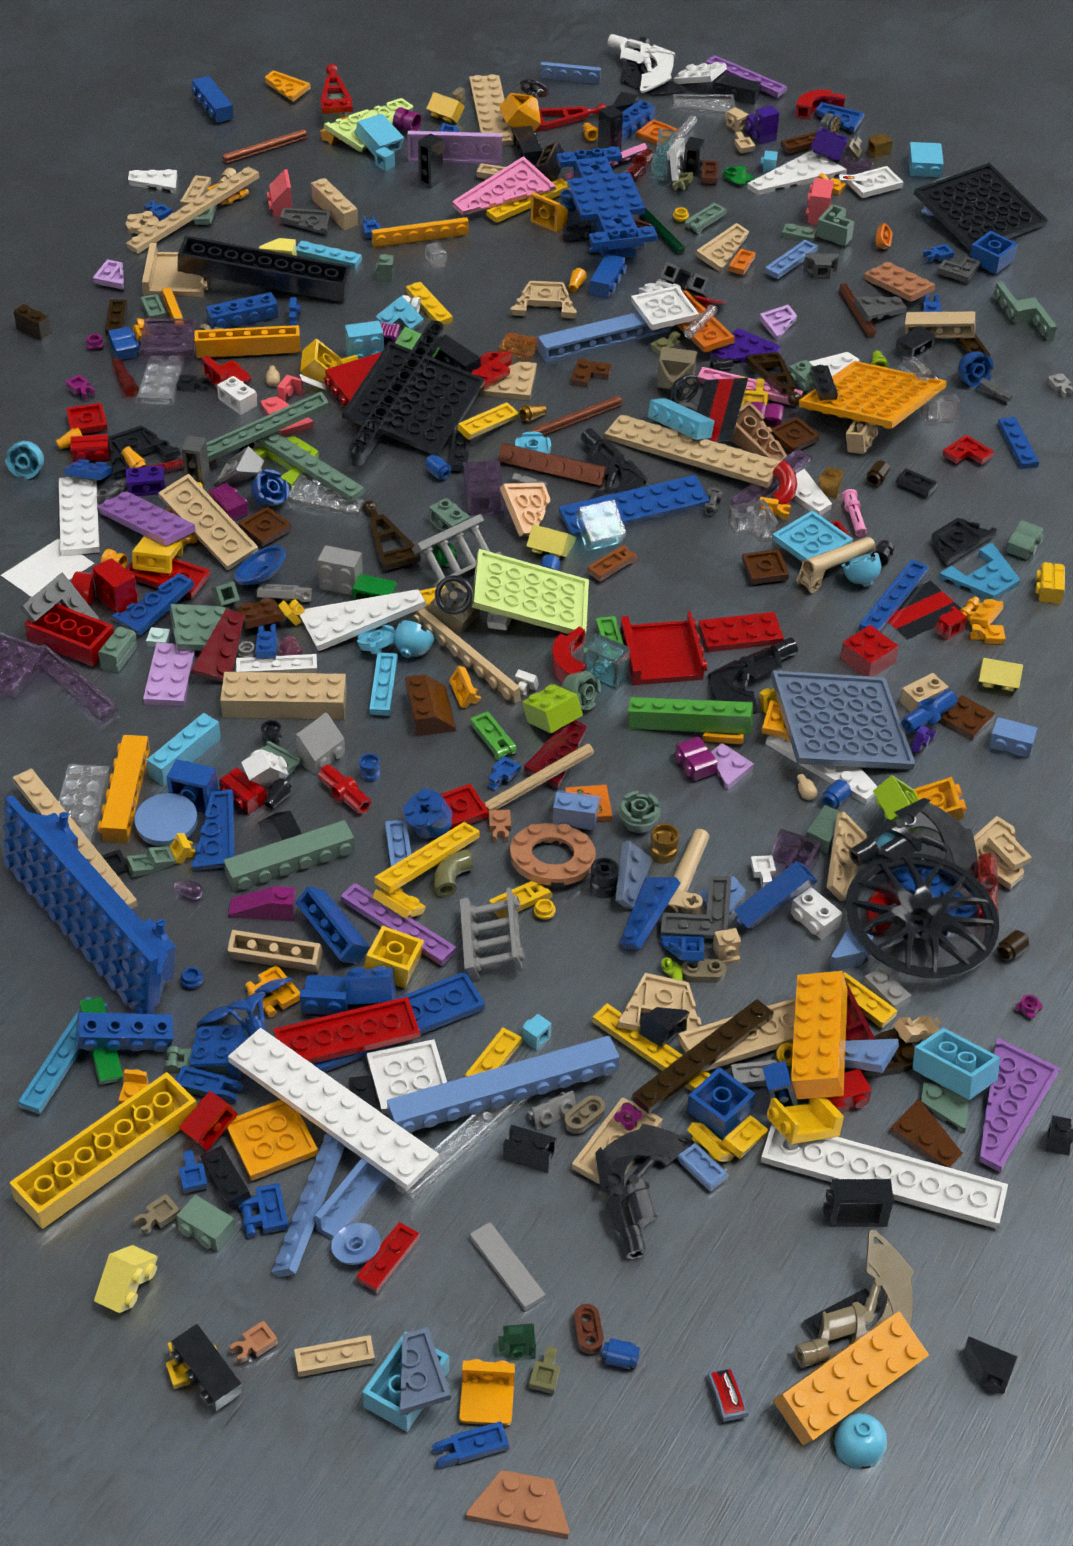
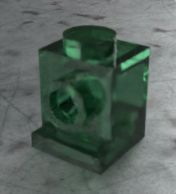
[498,1323,536,1359]

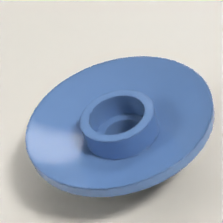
[331,1223,381,1265]

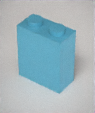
[355,113,404,156]
[908,142,943,178]

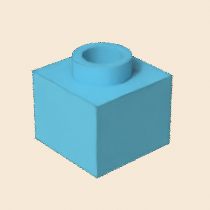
[375,147,395,171]
[760,151,778,173]
[522,1014,552,1051]

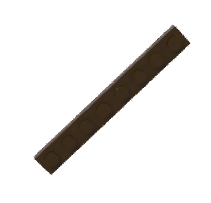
[631,999,774,1114]

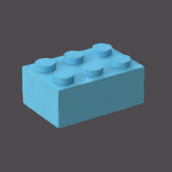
[913,1028,1000,1100]
[362,1331,449,1432]

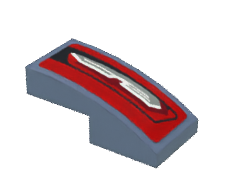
[708,1367,748,1422]

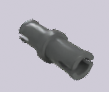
[978,378,1013,404]

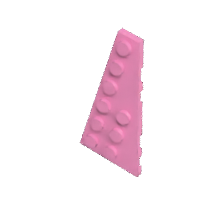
[452,156,556,216]

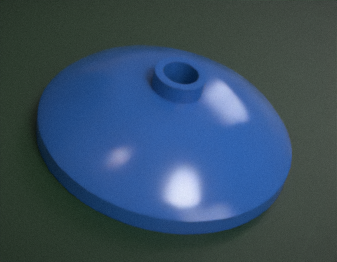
[234,545,286,586]

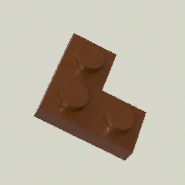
[570,359,612,388]

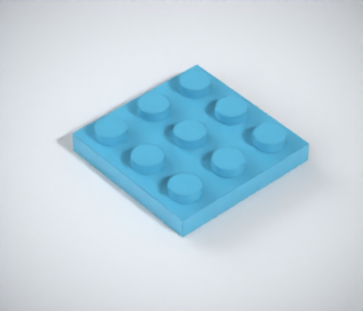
[772,510,853,562]

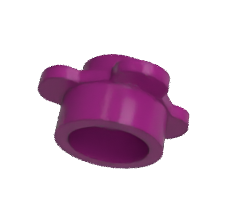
[86,334,104,350]
[1015,995,1043,1018]
[614,1102,643,1130]

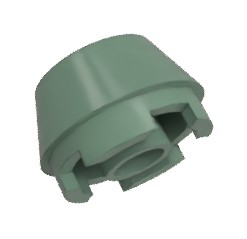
[562,671,601,710]
[618,791,661,833]

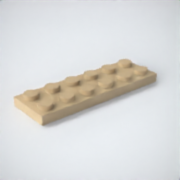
[158,474,258,570]
[677,997,796,1071]

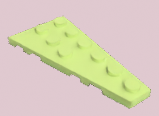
[323,98,413,152]

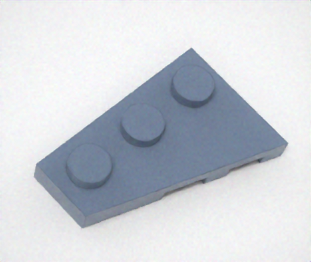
[615,841,653,910]

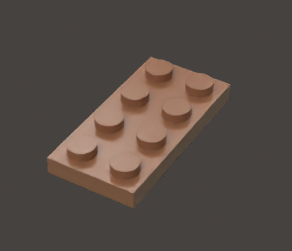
[864,262,935,302]

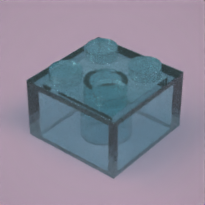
[575,500,626,551]
[583,633,630,690]

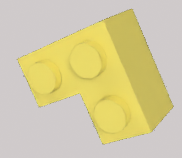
[94,1245,158,1313]

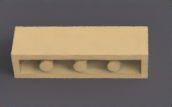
[311,178,358,230]
[905,311,976,338]
[227,930,323,973]

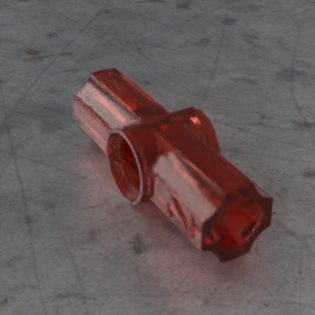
[625,148,655,182]
[978,853,999,918]

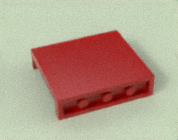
[324,352,382,408]
[620,611,707,685]

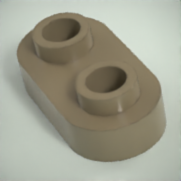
[682,959,726,982]
[564,1095,605,1134]

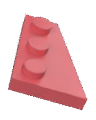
[260,396,314,436]

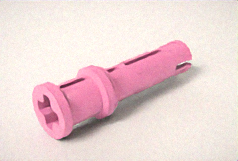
[841,489,867,537]

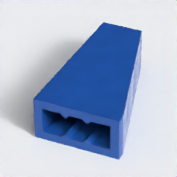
[734,861,818,929]

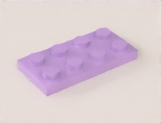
[143,643,196,707]

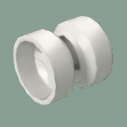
[403,295,421,313]

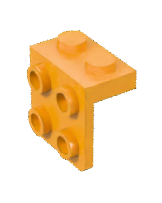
[459,1359,515,1426]

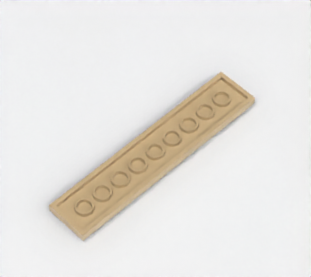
[604,414,781,488]

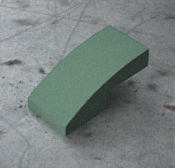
[126,846,176,877]

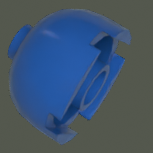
[958,352,994,388]
[251,469,289,508]

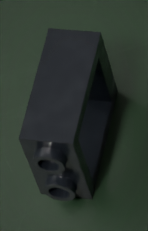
[823,1179,894,1227]

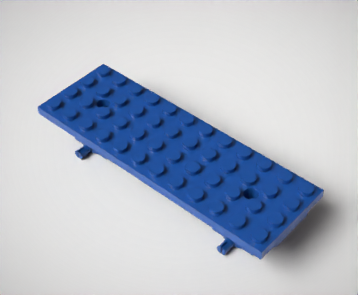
[3,795,176,1014]

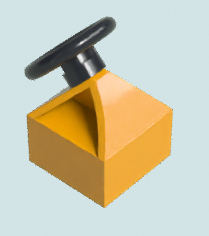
[499,79,549,131]

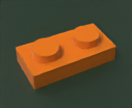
[728,248,756,275]

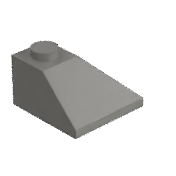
[213,446,264,487]

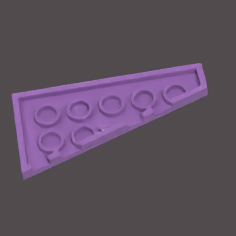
[979,1038,1060,1172]

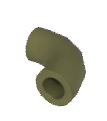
[434,849,473,897]

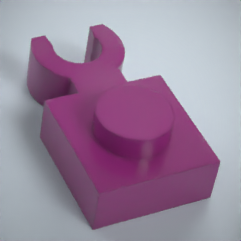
[65,374,95,399]

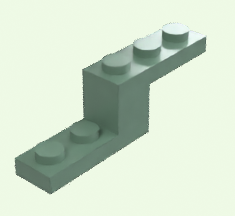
[993,281,1057,341]

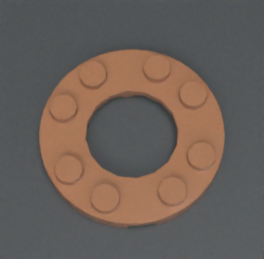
[510,823,596,885]

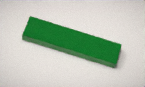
[79,997,123,1085]

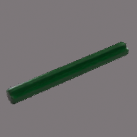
[639,207,686,255]

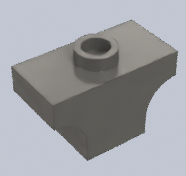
[803,253,839,279]

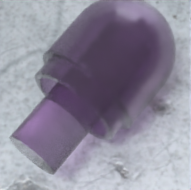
[174,880,204,900]

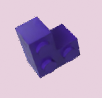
[745,106,779,144]

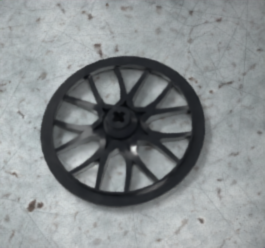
[845,853,999,979]

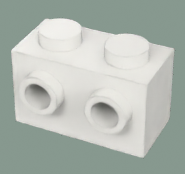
[217,376,257,415]
[241,749,289,787]
[791,887,843,940]

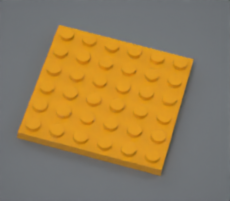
[799,361,946,429]

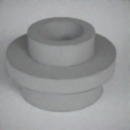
[237,641,256,658]

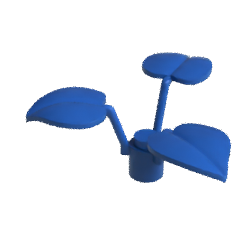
[196,977,293,1037]

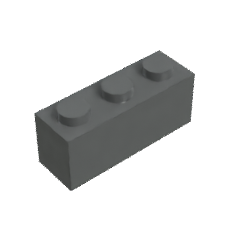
[181,435,211,491]

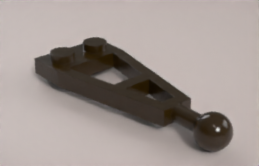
[745,352,802,406]
[363,500,421,571]
[844,1028,915,1078]

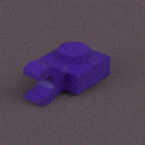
[911,725,936,753]

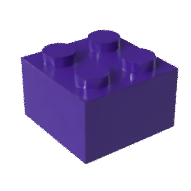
[811,127,849,161]

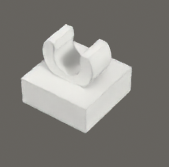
[515,669,539,696]

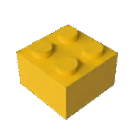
[364,926,424,988]

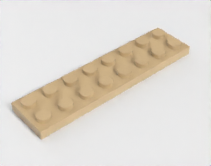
[469,74,514,146]

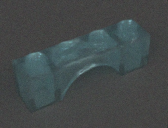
[651,129,675,181]

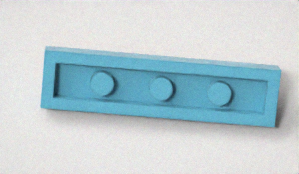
[296,241,362,269]
[369,653,398,716]

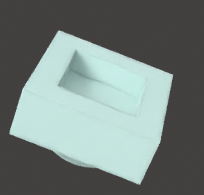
[146,627,171,647]

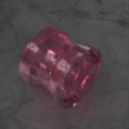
[279,636,303,656]

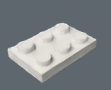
[673,62,727,84]
[846,166,903,198]

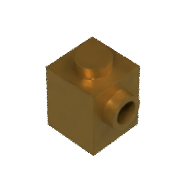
[867,133,893,158]
[818,466,845,499]

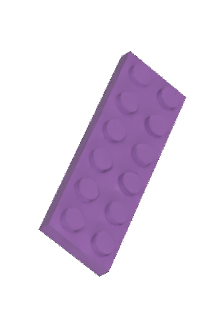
[97,491,196,546]

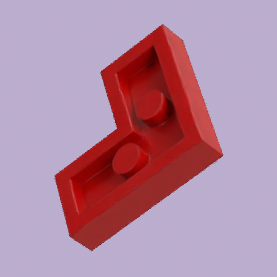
[942,435,994,465]

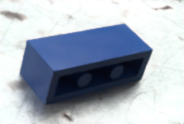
[589,254,627,299]

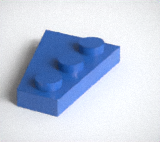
[816,102,864,133]

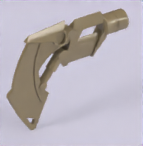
[794,1229,914,1368]

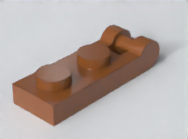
[587,545,638,582]

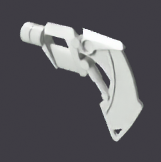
[607,34,675,93]

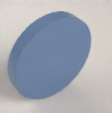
[135,793,198,846]

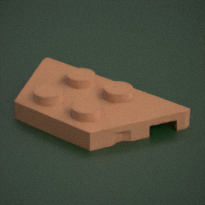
[466,1470,569,1539]

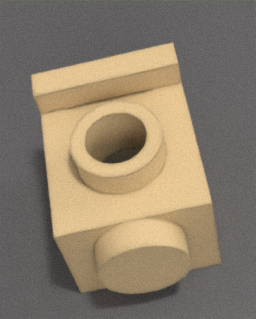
[724,107,749,132]
[713,928,741,964]

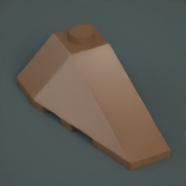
[731,401,788,462]

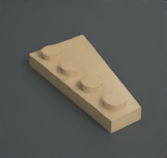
[695,223,749,272]
[827,811,866,902]

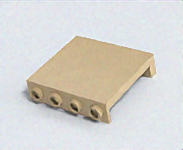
[142,243,210,297]

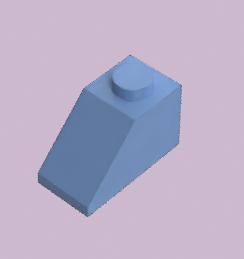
[829,927,874,972]

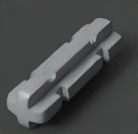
[512,473,547,487]

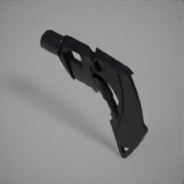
[621,37,686,96]
[580,428,648,500]
[708,637,798,714]
[849,798,979,879]
[595,1124,694,1259]

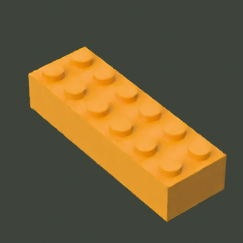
[791,971,848,1099]
[773,1311,929,1445]

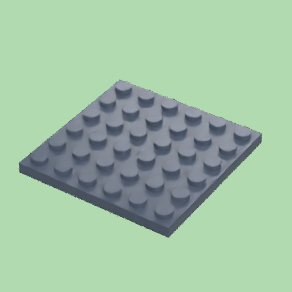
[771,670,915,770]

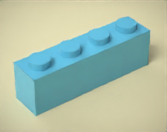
[647,398,714,440]
[146,713,221,786]

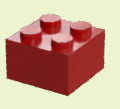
[92,558,138,614]
[840,625,899,677]

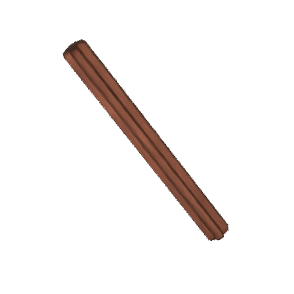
[223,129,308,164]
[530,396,622,436]

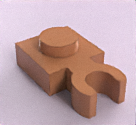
[489,810,511,843]
[229,1320,278,1364]

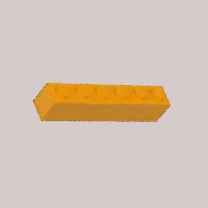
[195,325,301,358]
[98,735,150,843]

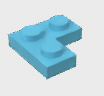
[376,296,424,330]

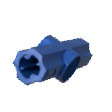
[901,689,958,733]

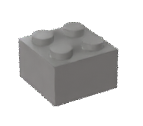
[318,545,363,595]

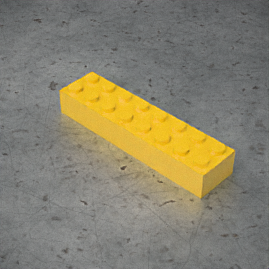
[9,1072,197,1229]

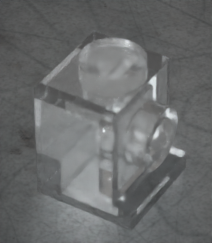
[425,241,447,270]

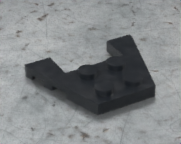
[108,425,181,478]

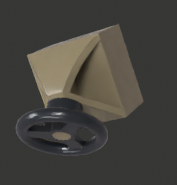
[657,347,700,404]
[428,575,481,637]

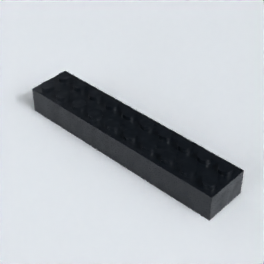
[177,235,351,302]

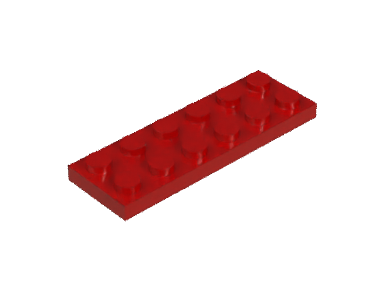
[273,997,420,1064]

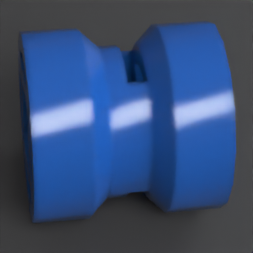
[560,189,576,212]
[359,753,380,783]

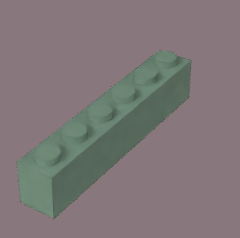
[223,820,355,892]

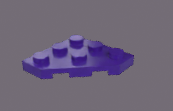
[710,328,781,363]

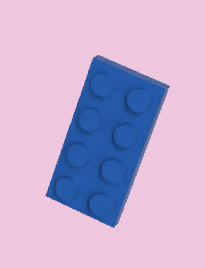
[886,867,979,935]

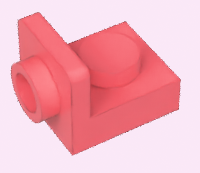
[277,375,303,401]

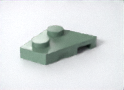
[921,1082,969,1133]

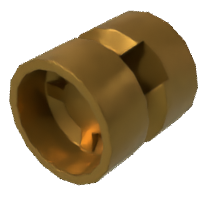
[650,823,679,864]

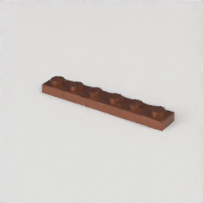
[498,443,607,485]

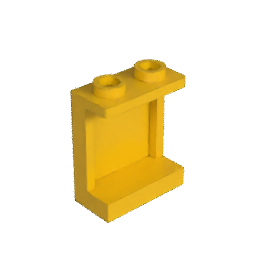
[132,536,183,574]
[767,1097,844,1144]

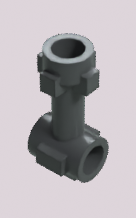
[97,480,127,505]
[704,487,723,516]

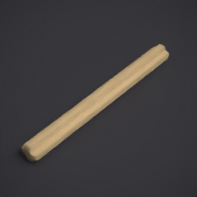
[484,744,594,811]

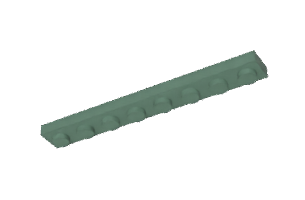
[207,392,330,462]
[255,432,365,502]

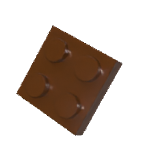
[771,417,820,453]
[238,506,292,547]
[742,549,789,584]
[236,598,284,629]
[939,695,996,741]

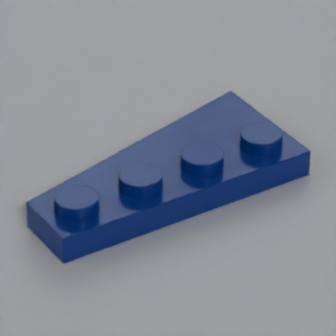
[112,573,195,636]
[191,789,235,871]
[620,877,681,949]

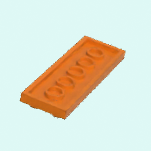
[677,290,735,352]

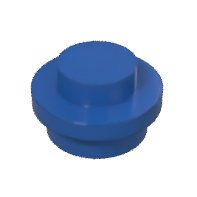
[180,967,203,988]

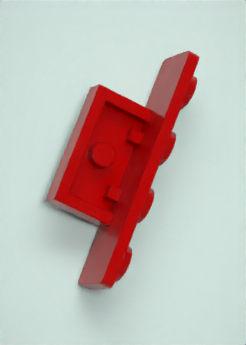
[471,350,512,390]

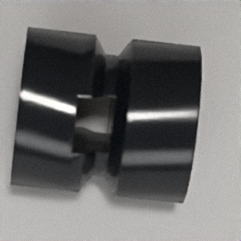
[590,857,619,899]

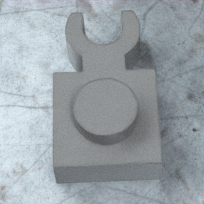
[1047,373,1073,399]

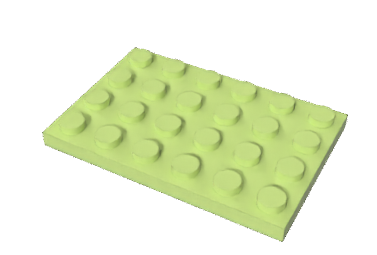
[472,549,589,634]

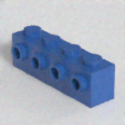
[191,76,234,123]
[622,100,655,142]
[206,292,278,329]
[295,886,370,964]
[76,1012,174,1052]

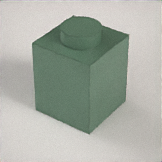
[211,581,240,606]

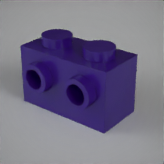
[126,466,165,496]

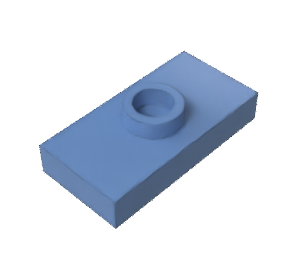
[677,1143,728,1191]

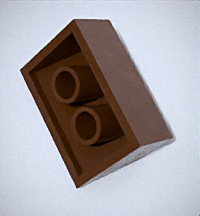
[405,674,456,737]

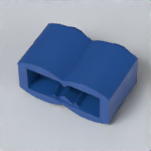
[108,327,140,361]

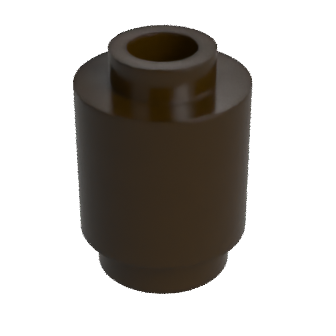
[867,460,891,486]
[997,930,1030,961]

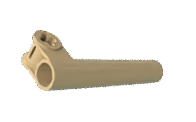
[796,537,875,593]
[663,829,710,914]

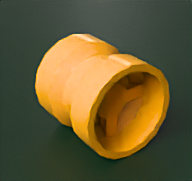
[101,549,128,569]

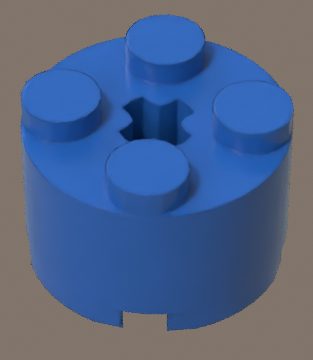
[403,788,453,839]

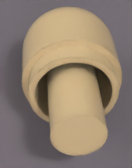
[219,168,237,184]
[266,366,280,387]
[797,774,817,801]

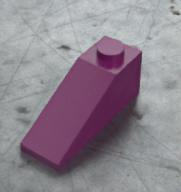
[228,886,297,921]

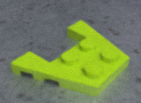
[252,435,319,490]

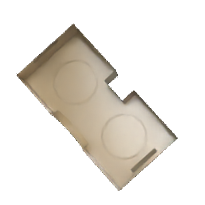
[893,1016,941,1043]

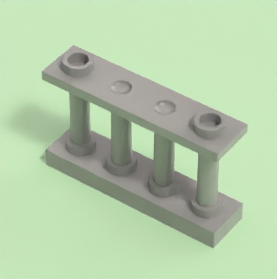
[412,514,502,588]
[460,887,525,981]

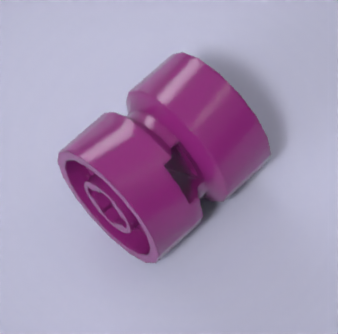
[393,107,422,131]

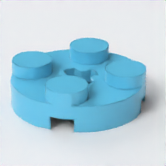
[515,431,551,453]
[357,625,395,654]

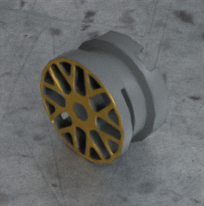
[820,113,841,133]

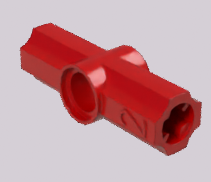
[318,764,372,814]

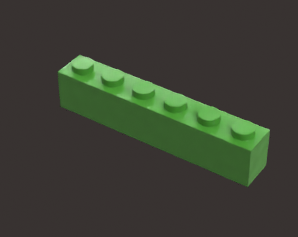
[628,697,753,734]

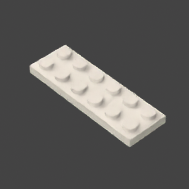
[59,477,100,556]

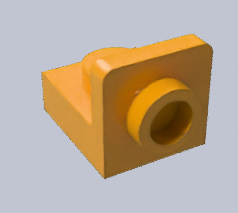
[118,1069,149,1105]

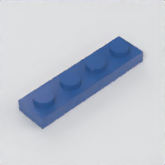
[998,417,1039,469]

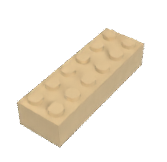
[220,672,347,720]

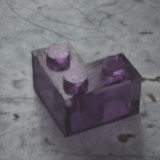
[772,828,821,873]

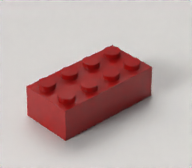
[24,604,114,667]

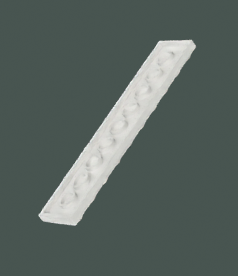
[228,1028,439,1191]
[761,1124,1008,1229]

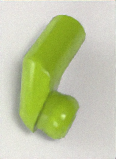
[661,957,683,981]

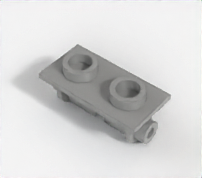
[527,1091,576,1131]

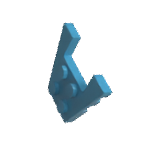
[939,543,1020,600]

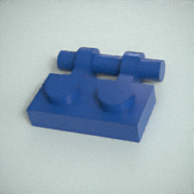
[238,1183,288,1238]

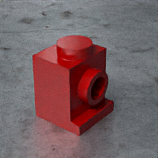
[935,606,967,640]

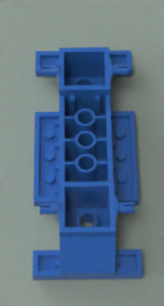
[557,146,657,258]

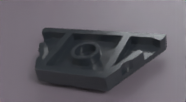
[931,518,997,565]

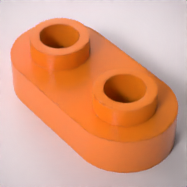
[875,223,893,250]

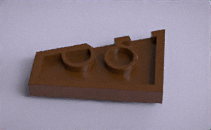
[890,1098,963,1168]

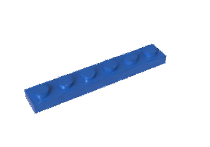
[858,559,929,631]

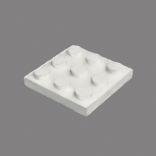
[631,285,699,330]
[366,1039,447,1115]

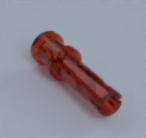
[111,358,139,398]

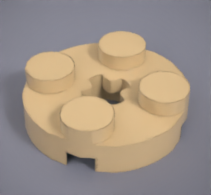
[126,211,159,236]

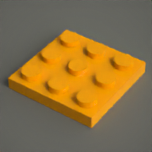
[226,1099,318,1181]

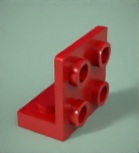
[202,356,251,387]

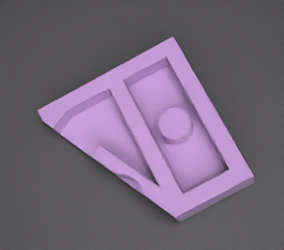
[93,259,124,290]
[759,305,797,340]
[711,743,754,790]

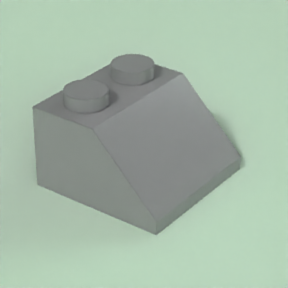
[296,712,345,775]

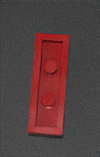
[356,1222,420,1293]

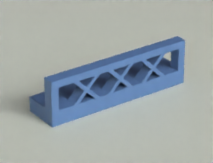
[315,1158,389,1240]

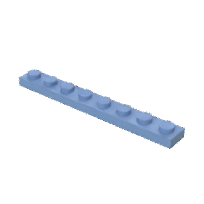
[272,1133,345,1278]

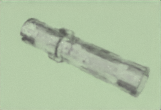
[671,115,698,144]
[684,305,717,339]

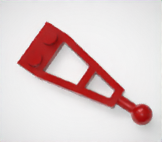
[321,64,353,114]
[534,104,607,132]

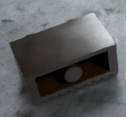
[13,304,52,340]

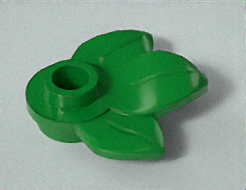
[723,166,755,185]

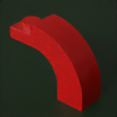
[795,89,846,120]
[552,626,587,683]

